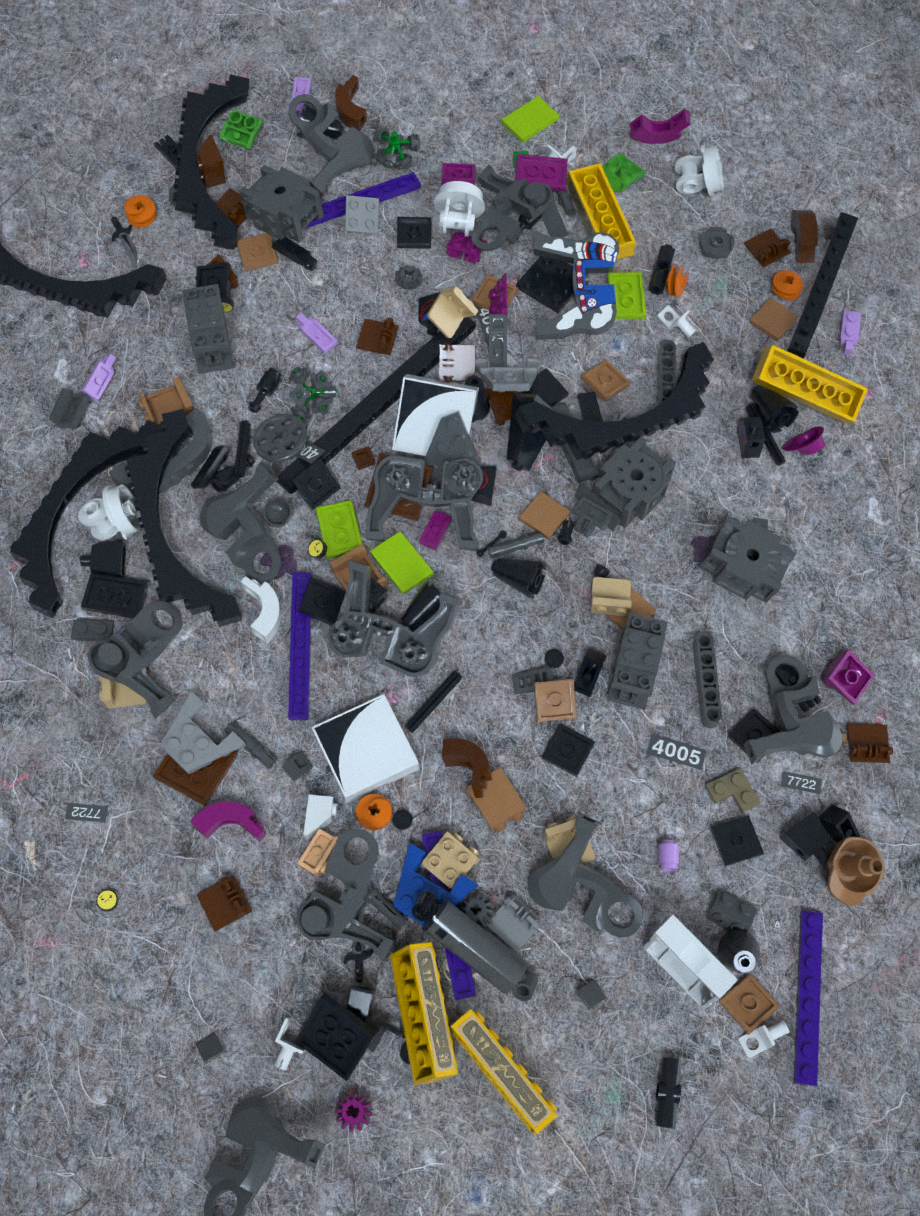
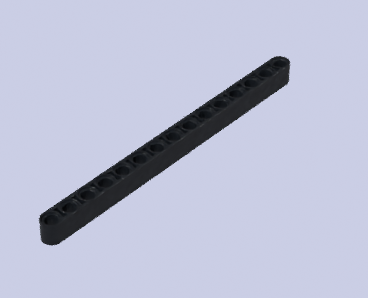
[276,317,476,494]

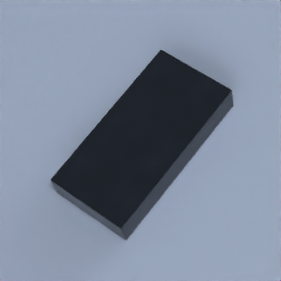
[577,392,603,422]

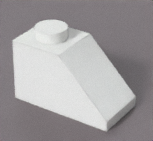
[303,795,337,840]

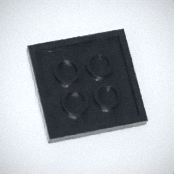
[516,256,573,314]
[295,992,378,1081]

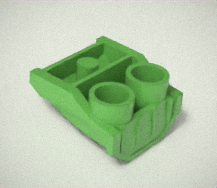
[219,109,264,150]
[602,153,647,192]

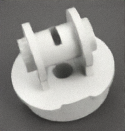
[675,145,724,197]
[434,181,485,237]
[78,485,141,541]

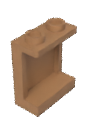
[137,377,194,426]
[330,544,387,591]
[465,767,526,833]

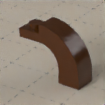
[335,75,367,131]
[791,210,818,263]
[442,738,492,798]

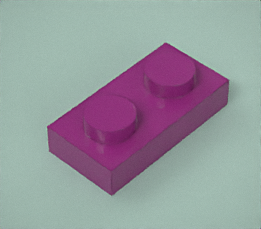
[419,510,452,551]

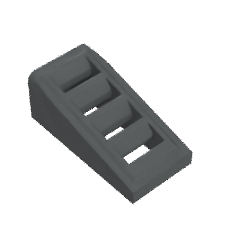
[512,667,553,695]

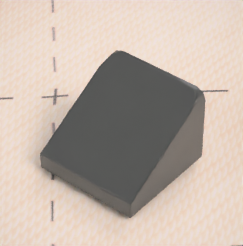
[282,752,313,781]
[577,980,606,1010]
[196,1033,225,1064]

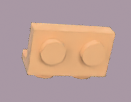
[297,829,339,878]

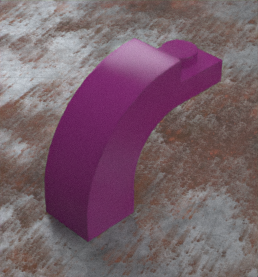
[630,109,691,144]
[190,802,265,842]

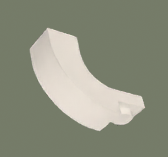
[241,576,281,644]

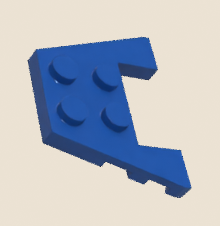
[393,843,478,925]

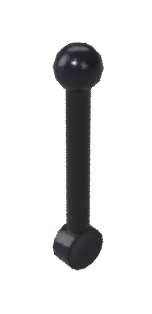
[476,530,507,557]

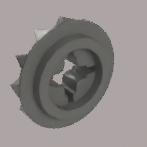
[395,265,423,290]

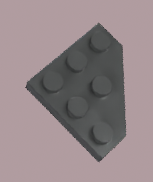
[424,411,480,482]

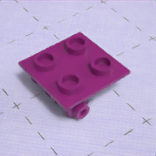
[446,232,487,263]
[489,273,507,314]

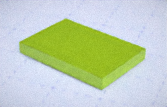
[501,95,560,143]
[607,272,646,320]
[315,500,362,559]
[370,531,434,595]

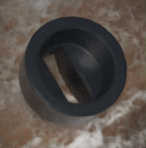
[593,564,610,578]

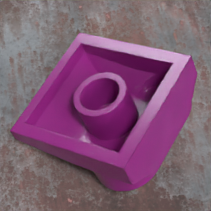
[441,163,475,186]
[823,649,875,704]

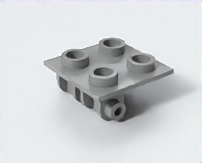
[345,195,379,234]
[485,894,544,953]

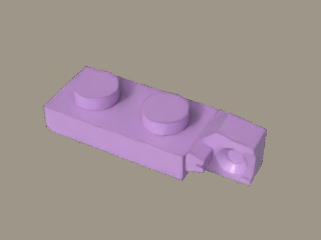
[291,77,312,118]
[839,310,861,355]
[296,313,338,354]
[81,354,116,402]

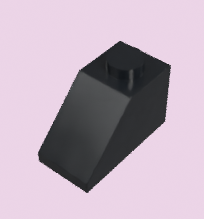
[574,649,607,697]
[818,804,861,843]

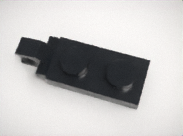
[271,237,317,271]

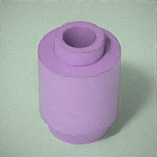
[658,840,679,871]

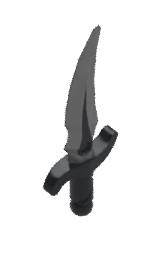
[111,217,137,268]
[344,903,374,983]

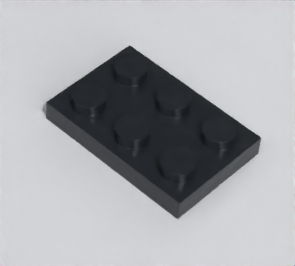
[81,572,148,619]

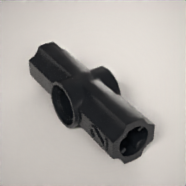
[648,244,675,295]
[655,1057,681,1129]

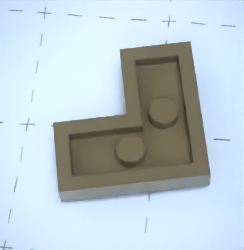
[705,768,761,813]

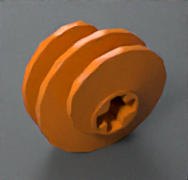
[124,195,157,227]
[666,264,689,297]
[771,270,803,301]
[356,794,392,831]

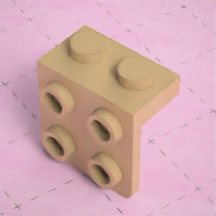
[427,286,478,338]
[590,577,632,616]
[99,676,147,709]
[543,816,595,864]
[422,831,481,889]

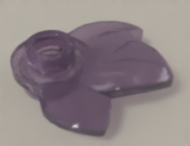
[690,535,715,562]
[260,545,297,580]

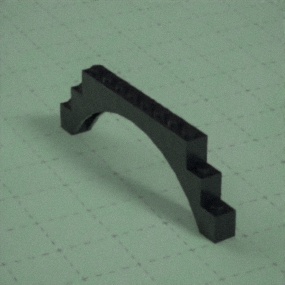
[172,74,249,250]
[787,212,858,359]
[0,242,166,318]
[515,342,714,460]
[125,409,242,627]
[10,420,163,618]

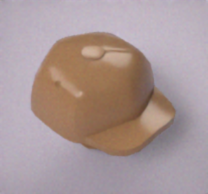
[827,837,885,906]

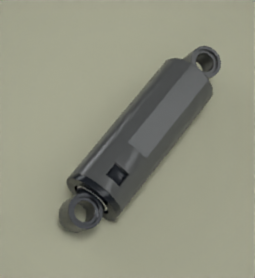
[411,891,538,1001]

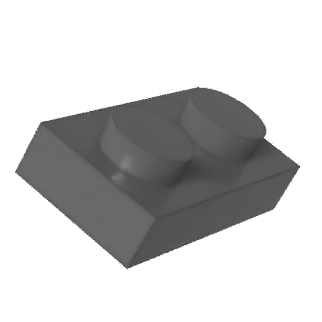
[71,620,114,642]

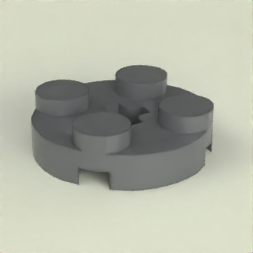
[699,227,735,259]

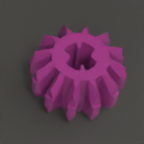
[334,1092,372,1132]

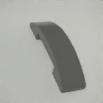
[489,314,507,367]

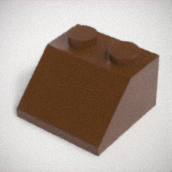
[196,135,226,188]

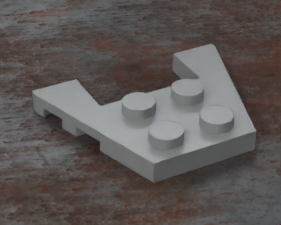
[475,358,542,392]
[160,692,246,775]

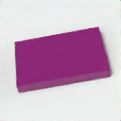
[515,154,568,191]

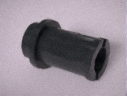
[557,520,575,545]

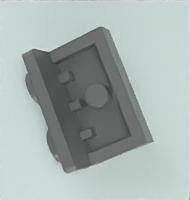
[49,388,90,428]
[706,889,757,932]

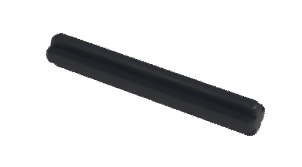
[746,403,786,466]
[234,420,251,479]
[405,671,462,733]

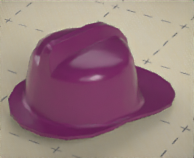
[783,426,825,455]

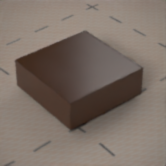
[351,447,375,470]

